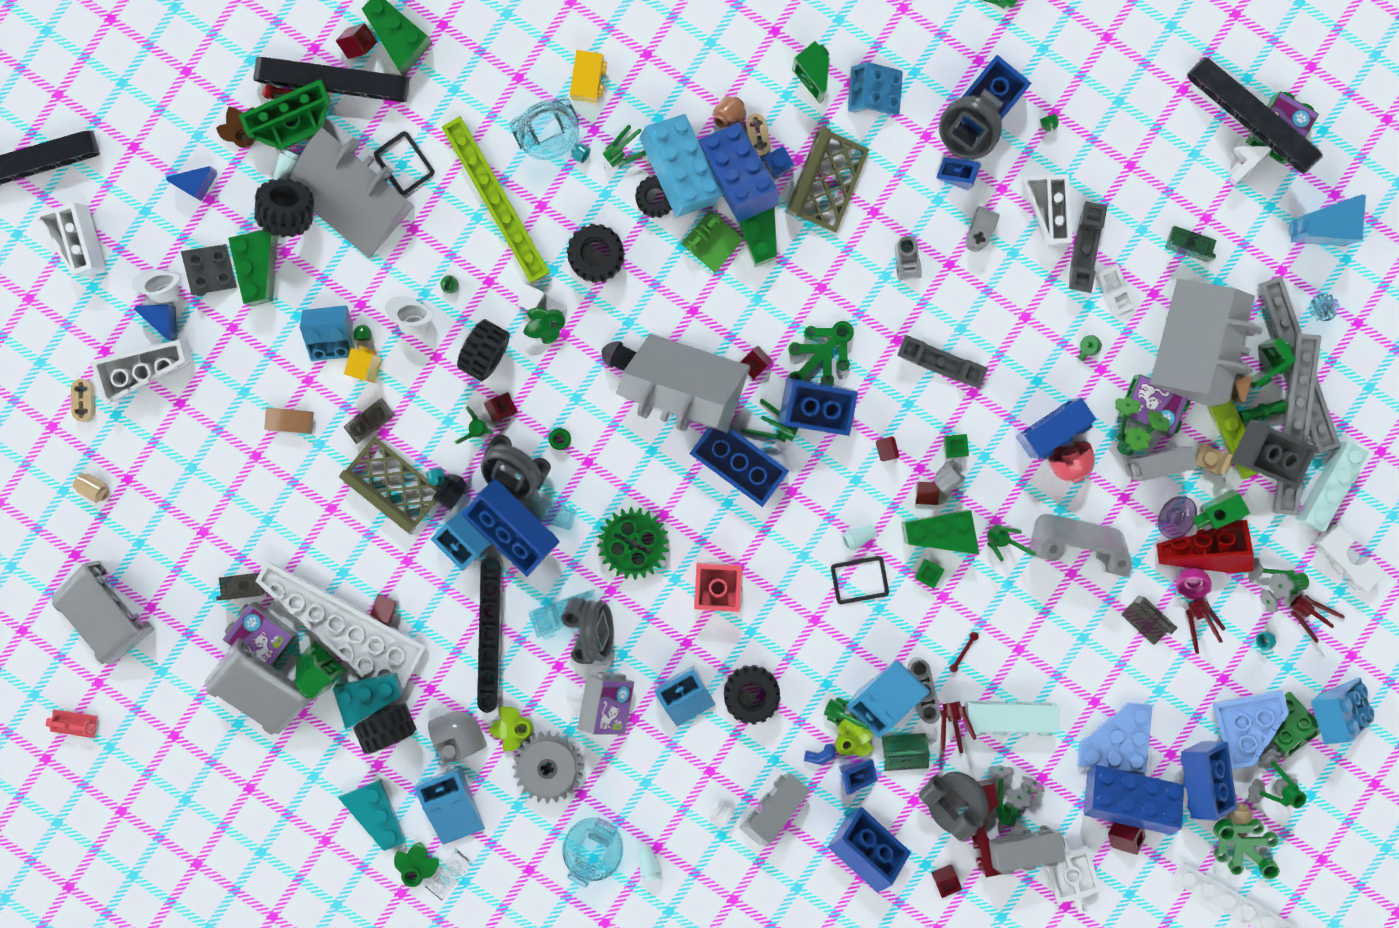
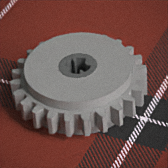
[512,730,584,804]

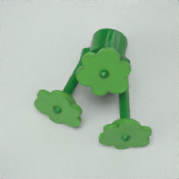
[1115,397,1170,456]

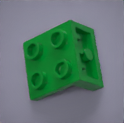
[1272,692,1320,759]

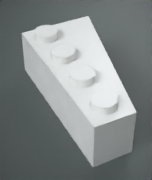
[91,338,193,405]

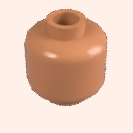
[713,96,746,129]

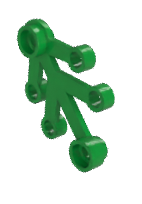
[788,321,854,385]
[1213,819,1280,879]

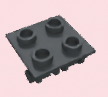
[180,244,237,297]

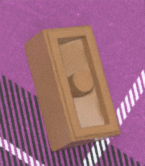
[1231,375,1252,402]

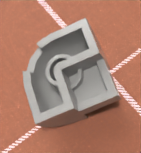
[428,711,487,765]

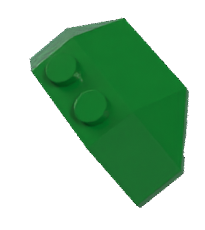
[239,79,331,150]

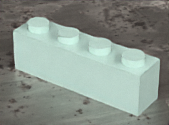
[1295,441,1370,531]
[964,701,1059,736]

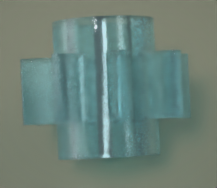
[1308,294,1340,322]

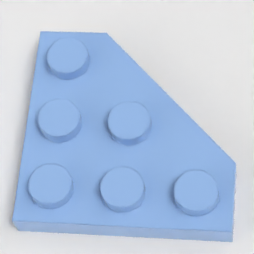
[1213,690,1289,769]
[1077,702,1153,773]

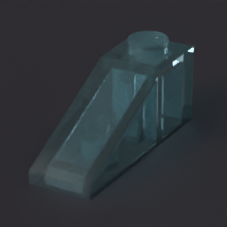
[528,588,595,640]

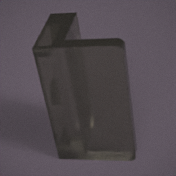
[216,572,268,601]
[1121,595,1178,645]

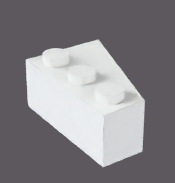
[1022,174,1072,247]
[34,202,106,277]

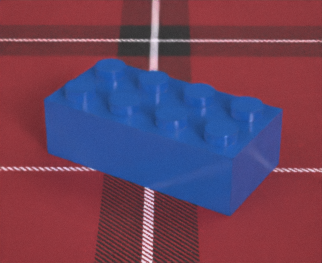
[698,122,779,222]
[689,427,789,507]
[462,478,561,577]
[1083,765,1184,835]

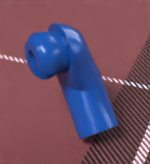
[803,744,836,765]

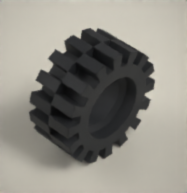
[635,175,672,218]

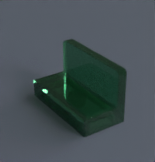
[1165,226,1217,262]
[881,733,930,771]

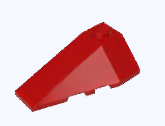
[1156,520,1254,573]

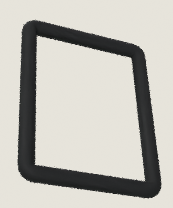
[374,131,435,195]
[831,556,889,604]

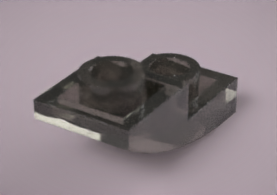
[343,398,396,444]

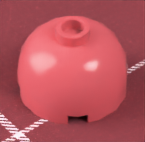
[1048,441,1095,483]

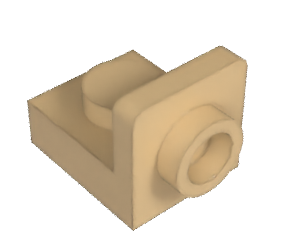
[1195,444,1233,475]

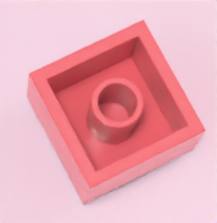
[694,562,742,612]

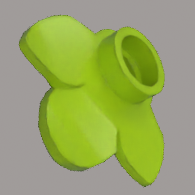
[489,706,534,751]
[835,714,874,757]

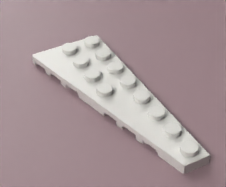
[255,561,427,705]

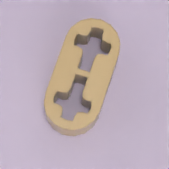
[746,114,770,158]
[71,379,96,422]

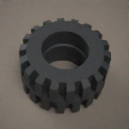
[254,178,314,238]
[567,223,625,283]
[457,319,510,382]
[724,665,781,725]
[353,704,417,754]

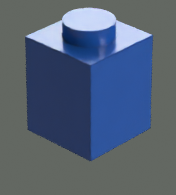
[763,146,795,181]

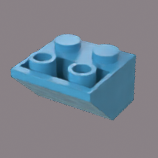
[299,305,355,361]
[430,506,492,571]
[654,665,716,727]

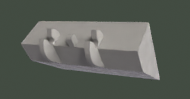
[289,127,414,259]
[1150,279,1262,407]
[615,334,750,433]

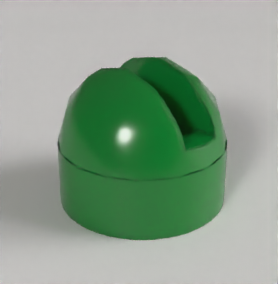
[1039,113,1059,132]
[440,275,459,294]
[353,324,372,341]

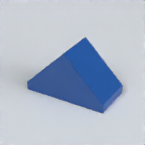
[936,157,981,191]
[166,166,218,201]
[133,304,177,341]
[839,759,878,794]

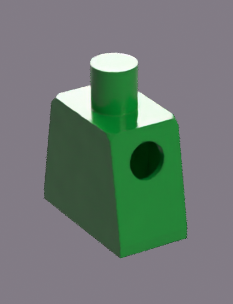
[1192,489,1251,529]

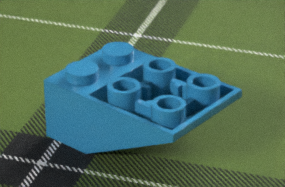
[846,660,930,738]
[1311,677,1375,745]
[414,766,485,845]

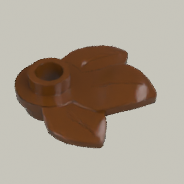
[216,107,255,148]

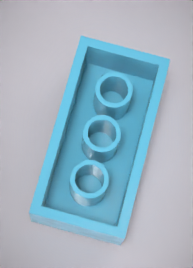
[639,114,723,218]

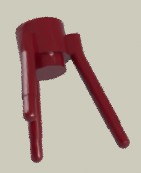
[1289,594,1345,643]
[1185,598,1225,654]
[940,701,977,754]

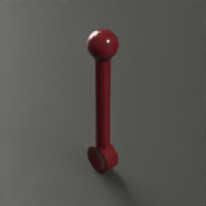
[949,632,979,673]

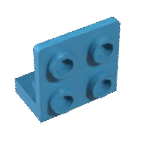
[848,62,903,116]

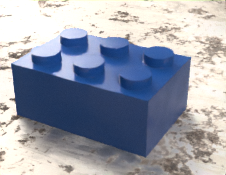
[960,54,1032,137]
[778,377,858,436]
[1015,397,1097,460]
[1180,741,1238,821]
[827,806,911,893]

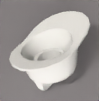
[131,269,180,304]
[384,296,434,338]

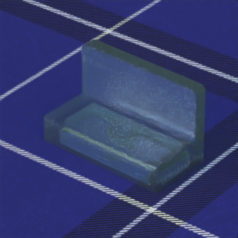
[530,495,578,531]

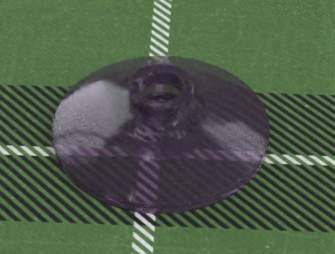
[1158,496,1197,539]

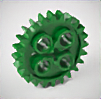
[597,507,670,580]

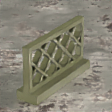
[785,126,870,233]
[338,436,439,535]

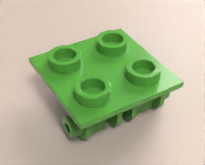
[681,210,744,273]

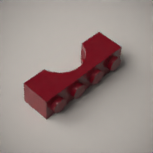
[963,779,1002,878]

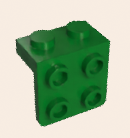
[1250,337,1296,388]

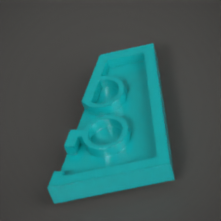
[332,673,404,730]
[338,779,406,851]

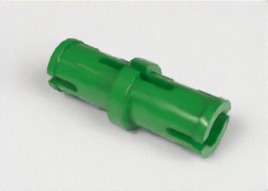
[1238,399,1287,425]

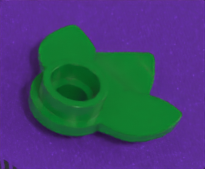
[523,307,566,344]
[394,842,439,887]

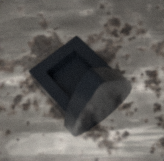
[601,341,637,371]
[432,474,469,511]

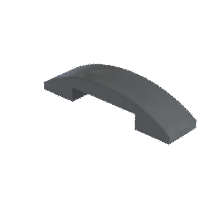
[1069,201,1108,293]
[897,334,988,389]

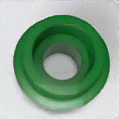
[549,428,571,450]

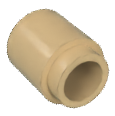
[72,473,110,503]
[1228,803,1253,837]

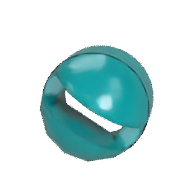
[571,143,591,164]
[426,468,445,486]
[1256,631,1277,650]

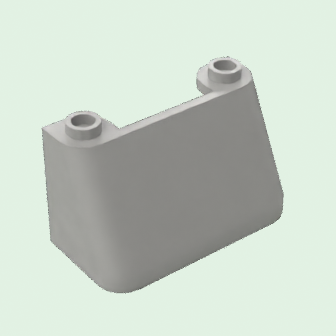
[1028,514,1132,578]
[51,560,155,665]
[204,637,311,735]

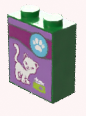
[1245,91,1319,165]
[1117,374,1190,437]

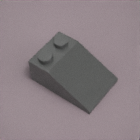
[1231,419,1318,489]

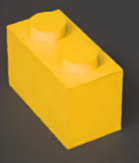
[569,50,608,104]
[343,346,382,383]

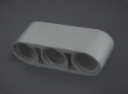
[907,657,940,724]

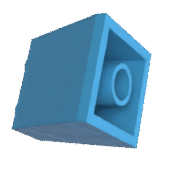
[1288,194,1366,247]

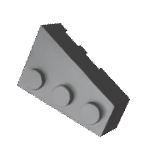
[739,773,811,845]
[989,825,1066,874]

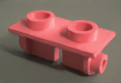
[45,709,98,738]

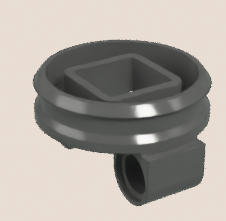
[939,89,1004,159]
[480,434,551,500]
[561,598,614,664]
[919,772,988,842]

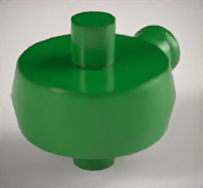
[1078,335,1102,361]

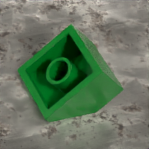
[791,41,830,104]

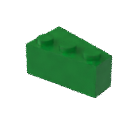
[362,0,432,76]
[738,207,777,267]
[228,230,279,307]
[901,509,980,555]
[295,640,347,700]

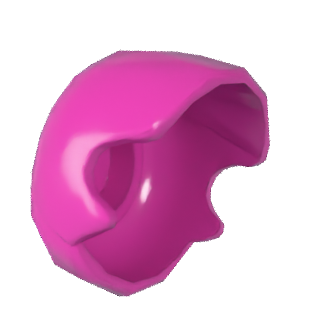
[1176,568,1212,600]

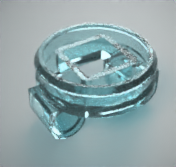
[509,96,579,160]
[562,817,624,888]

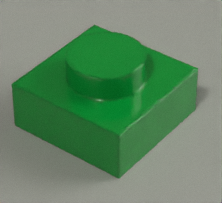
[943,434,969,459]
[913,558,945,589]

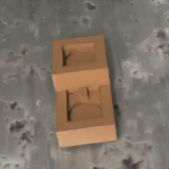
[264,407,314,434]

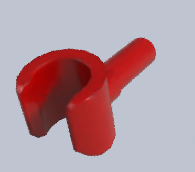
[262,84,295,100]

